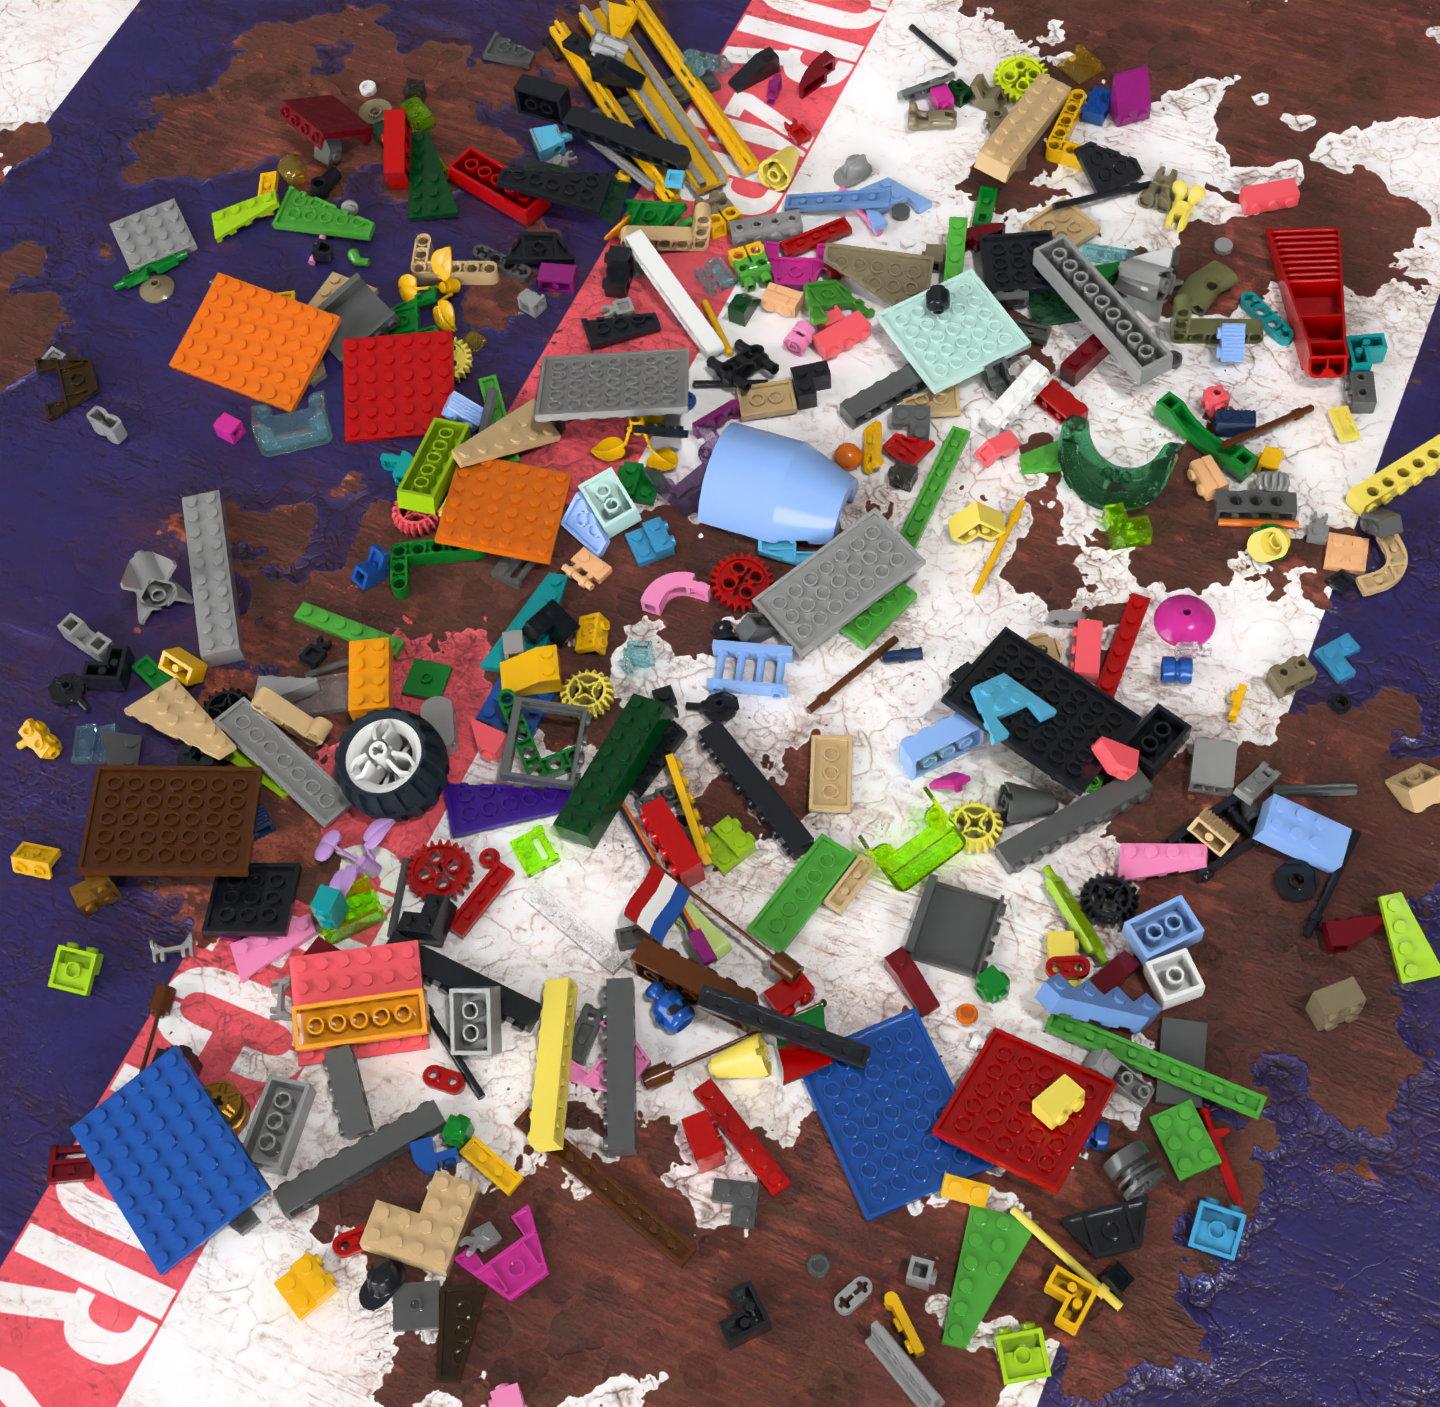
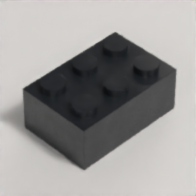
[513,74,572,126]
[1122,703,1192,781]

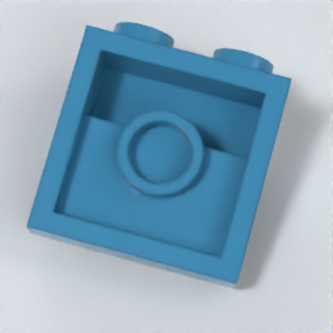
[625,516,677,568]
[1188,1196,1247,1261]

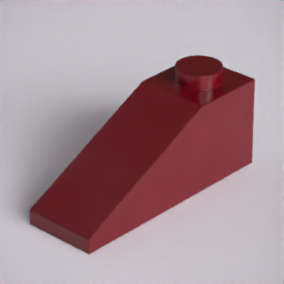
[884,946,940,1018]

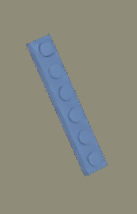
[784,188,892,212]

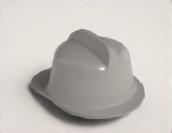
[833,154,873,188]

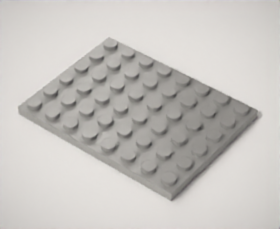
[535,348,690,422]

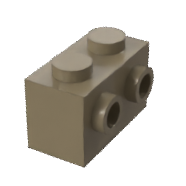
[1266,654,1318,699]

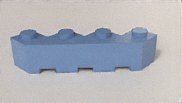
[1035,972,1163,1033]

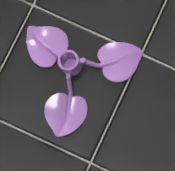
[315,818,396,899]

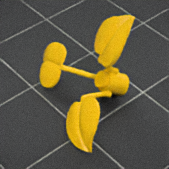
[398,246,461,332]
[591,415,679,472]

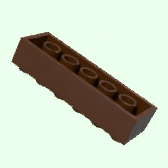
[630,937,759,1033]

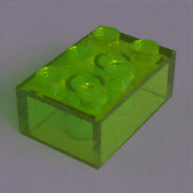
[309,875,388,945]

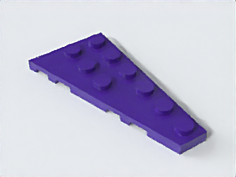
[444,781,571,839]

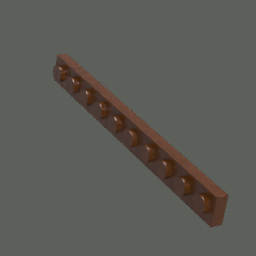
[513,1107,697,1269]

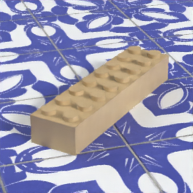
[974,73,1072,183]

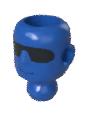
[645,981,695,1034]

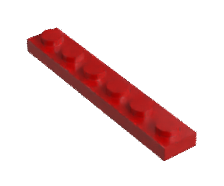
[1096,592,1151,698]
[693,1078,792,1198]

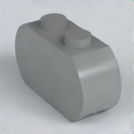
[419,696,458,756]

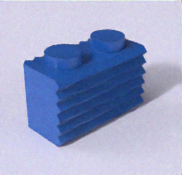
[1080,86,1111,126]

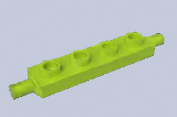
[1042,865,1110,966]

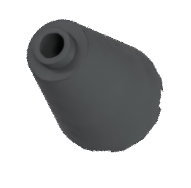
[998,782,1059,824]

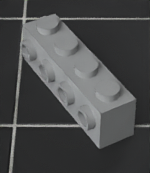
[729,209,803,249]

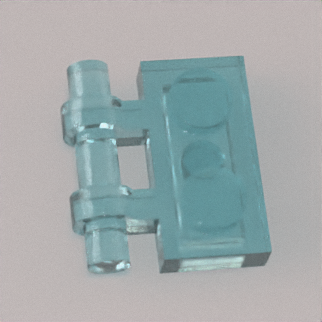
[694,255,738,296]

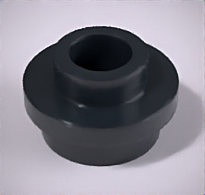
[1330,694,1351,714]

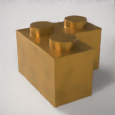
[69,875,123,916]

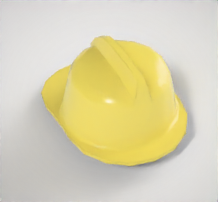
[1247,527,1293,562]

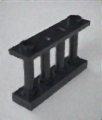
[1165,794,1263,885]

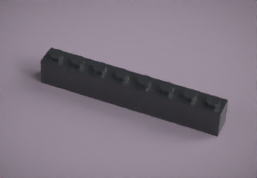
[562,105,692,171]
[697,719,814,861]
[386,931,542,1033]

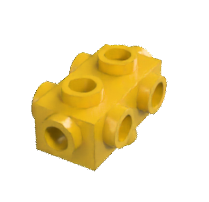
[16,718,63,760]

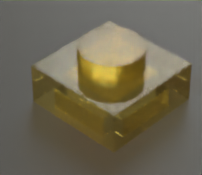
[462,330,487,354]

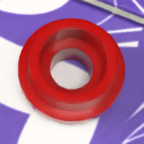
[479,848,500,868]

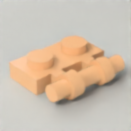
[561,547,613,591]

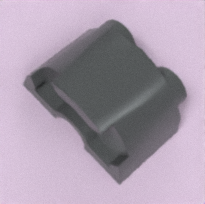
[983,356,1016,400]

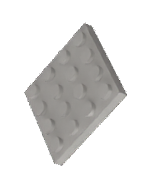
[109,198,198,273]

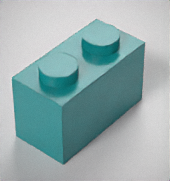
[310,884,349,930]

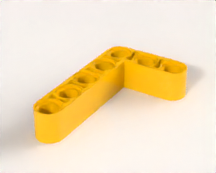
[1045,89,1086,171]

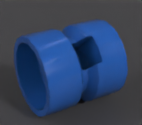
[1161,656,1193,684]
[1083,1120,1110,1152]

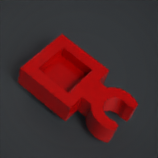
[784,117,812,146]

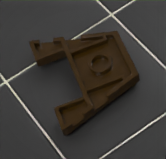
[34,358,100,422]

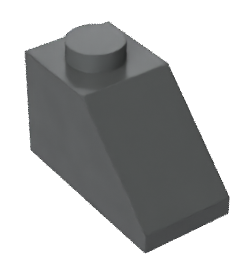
[313,138,342,166]
[734,614,778,643]

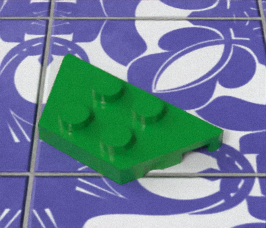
[625,199,687,226]

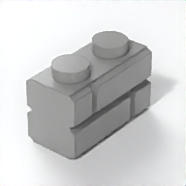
[589,29,629,62]

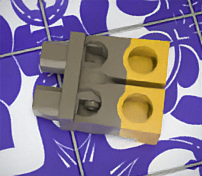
[694,190,742,241]

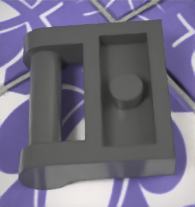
[490,556,539,590]

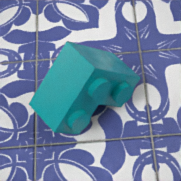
[1346,333,1388,376]

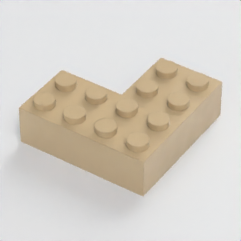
[359,1170,481,1278]

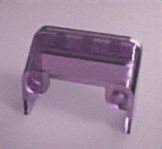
[643,424,720,514]

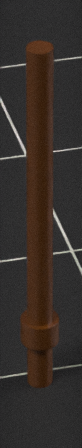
[1221,404,1314,449]
[806,635,899,714]

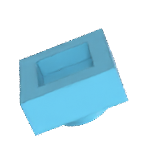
[664,169,686,189]

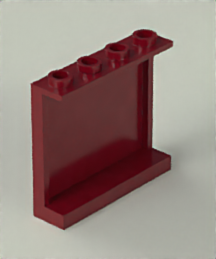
[280,95,373,150]

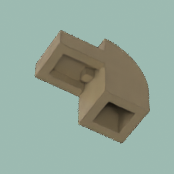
[970,74,1008,112]

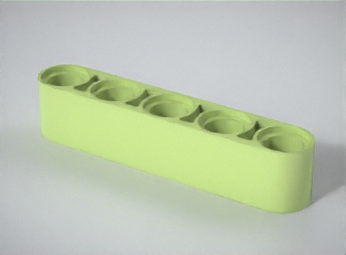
[675,900,733,963]

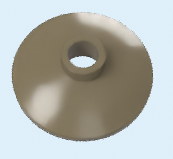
[358,99,392,125]
[139,274,175,303]

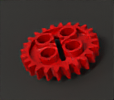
[710,552,774,614]
[405,839,475,902]

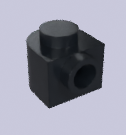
[311,238,334,263]

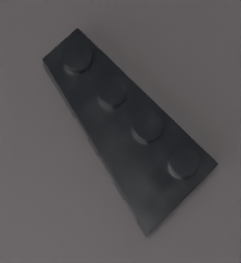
[630,720,688,799]

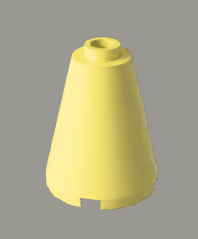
[758,146,799,191]
[708,1033,772,1079]

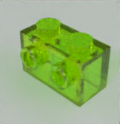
[399,95,436,132]

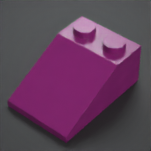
[1109,65,1151,127]

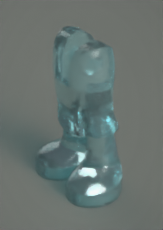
[683,49,733,77]

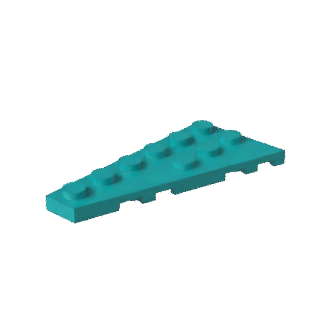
[480,572,569,673]

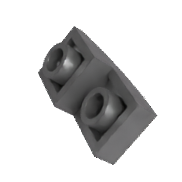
[634,784,681,816]

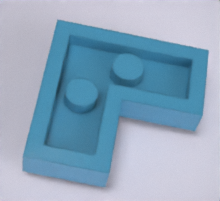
[1313,633,1360,685]

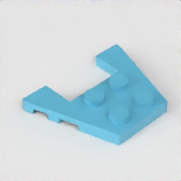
[758,539,816,566]
[970,673,1057,745]

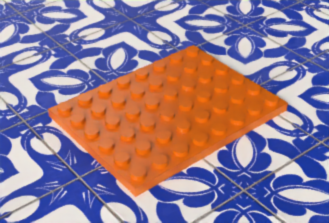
[169,272,342,414]

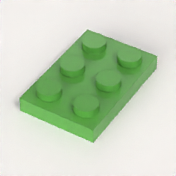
[1149,1099,1222,1182]

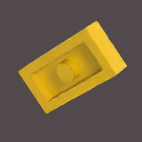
[939,1173,991,1208]

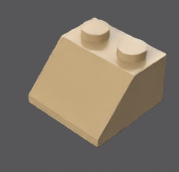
[1385,763,1440,813]

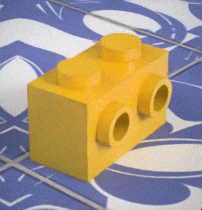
[158,647,208,686]

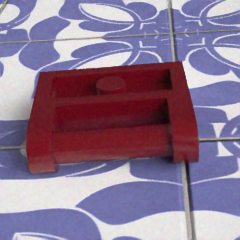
[47,1145,95,1185]

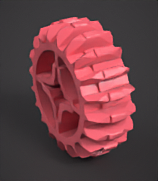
[392,501,442,538]

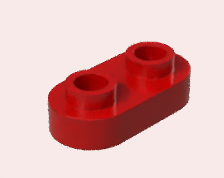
[1045,955,1090,980]
[423,1065,466,1095]
[332,1225,366,1258]

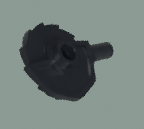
[48,673,92,713]
[685,691,740,722]

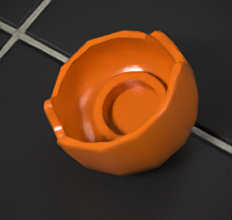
[833,443,863,471]

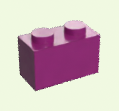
[537,262,579,294]

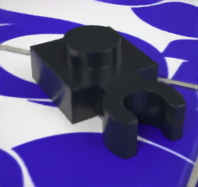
[299,635,332,669]
[652,684,679,718]

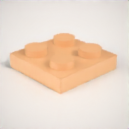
[1323,532,1369,575]

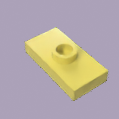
[1328,405,1361,443]

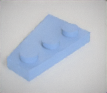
[560,492,611,558]

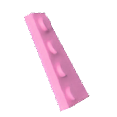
[1118,843,1208,882]
[230,913,318,983]

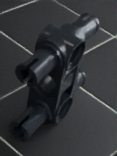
[706,339,779,392]

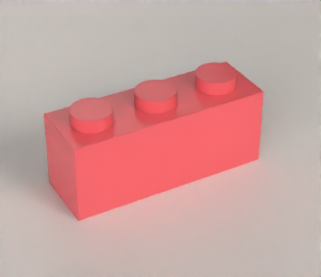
[1238,178,1300,216]
[813,310,871,361]
[1070,619,1103,684]

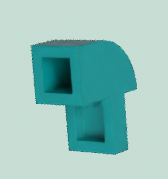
[380,450,413,486]

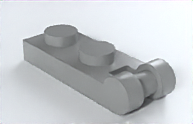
[1233,761,1282,805]

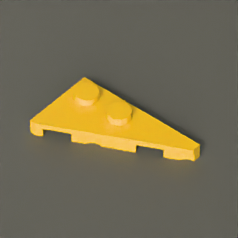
[608,2,639,40]

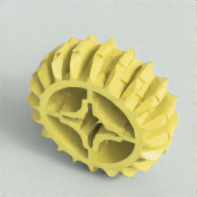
[560,668,615,720]
[946,799,1003,855]

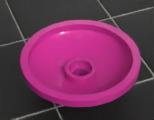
[1154,594,1216,648]

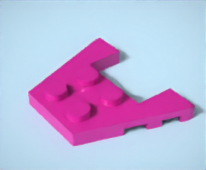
[764,241,826,290]
[454,1204,549,1303]

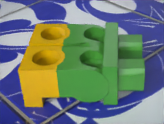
[728,241,772,292]

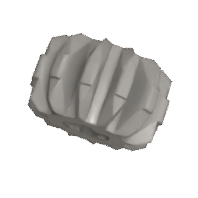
[1255,471,1290,492]

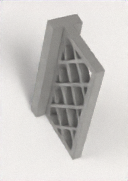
[865,1320,945,1407]

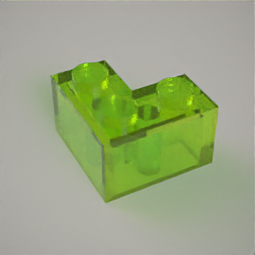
[1102,502,1153,551]

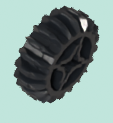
[202,687,252,720]
[1080,871,1139,929]

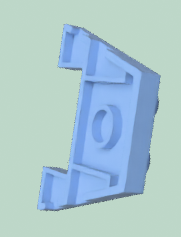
[859,177,932,232]

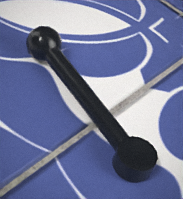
[542,38,561,62]

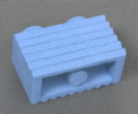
[1215,323,1246,362]
[441,391,483,433]

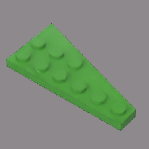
[942,1205,1040,1350]

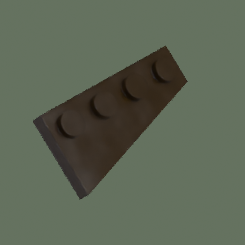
[436,1285,488,1383]

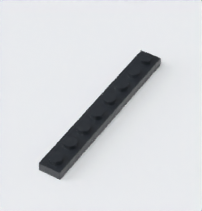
[695,984,871,1070]

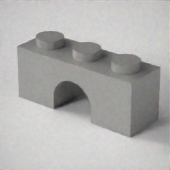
[57,612,114,662]

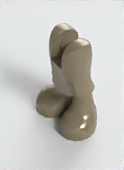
[908,101,957,131]
[1137,166,1178,214]

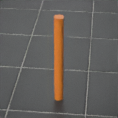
[1218,518,1299,528]

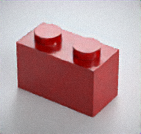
[763,973,815,1016]

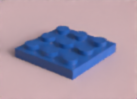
[476,675,558,740]

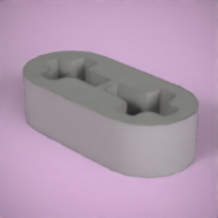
[1048,610,1087,629]
[834,1276,873,1316]

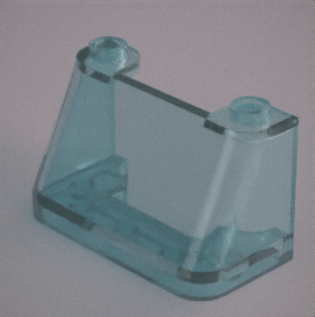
[251,390,333,457]

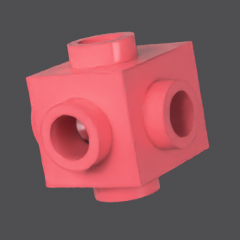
[1201,384,1230,418]

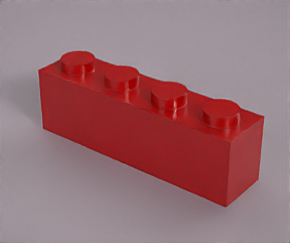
[1033,379,1089,433]

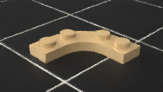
[1355,534,1408,597]

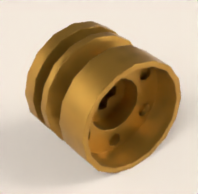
[205,1081,251,1134]

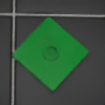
[401,658,453,700]

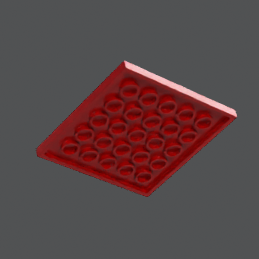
[343,330,456,444]
[932,1027,1118,1194]

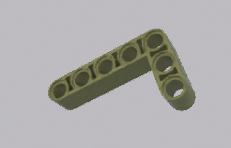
[1170,294,1264,344]

